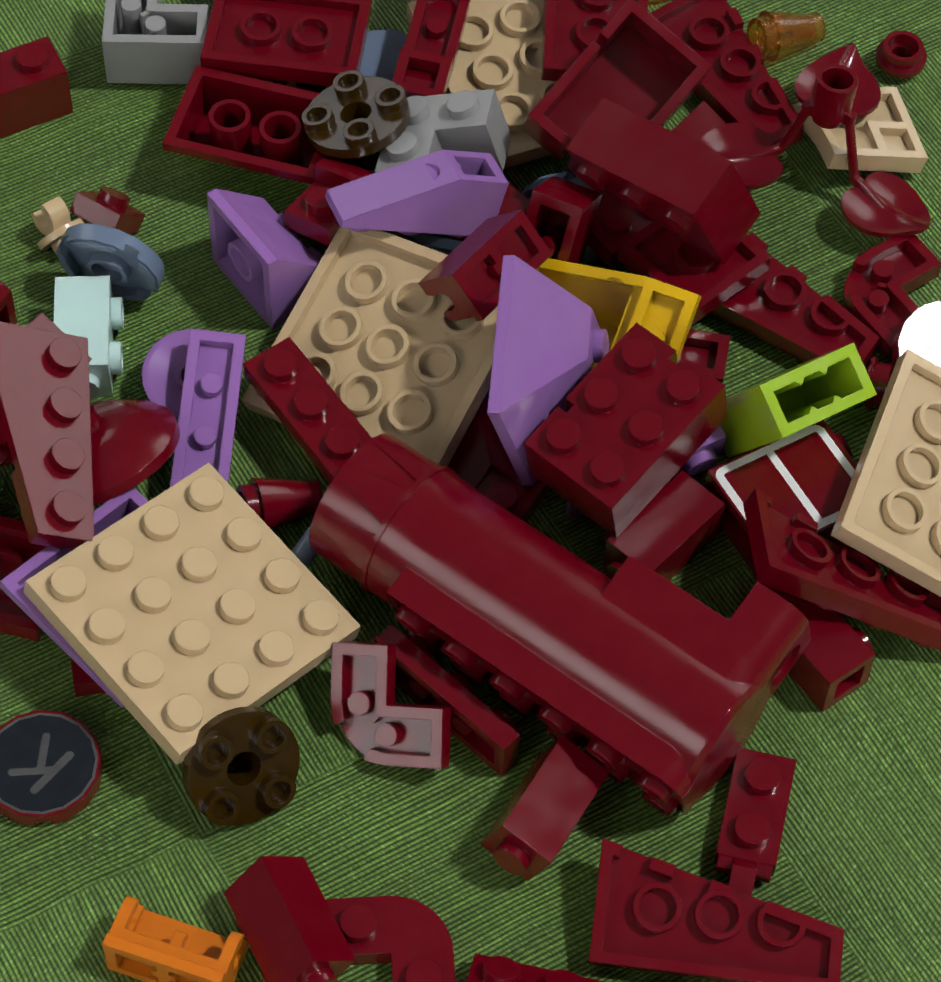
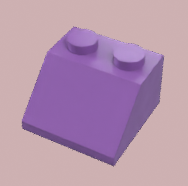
[207,189,322,330]

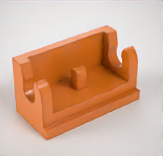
[102,896,249,982]

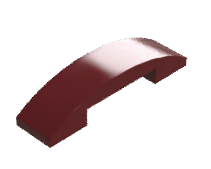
[392,0,471,97]

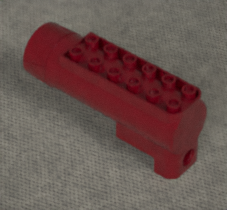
[309,433,811,817]

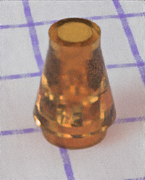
[747,11,826,61]

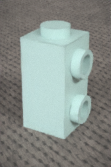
[53,275,124,399]

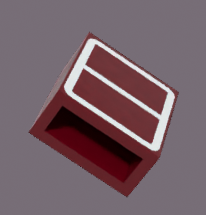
[705,420,857,585]

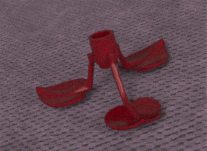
[696,43,931,237]

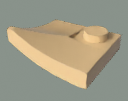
[793,86,928,173]

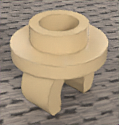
[31,196,87,255]

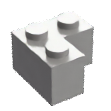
[102,0,210,84]
[375,89,511,173]

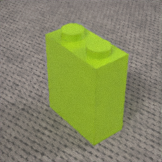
[721,342,877,458]

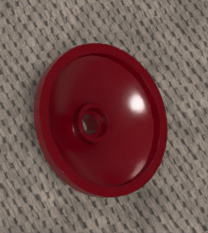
[90,399,180,506]

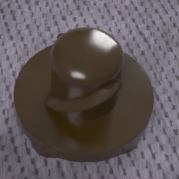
[301,70,410,171]
[182,707,300,826]

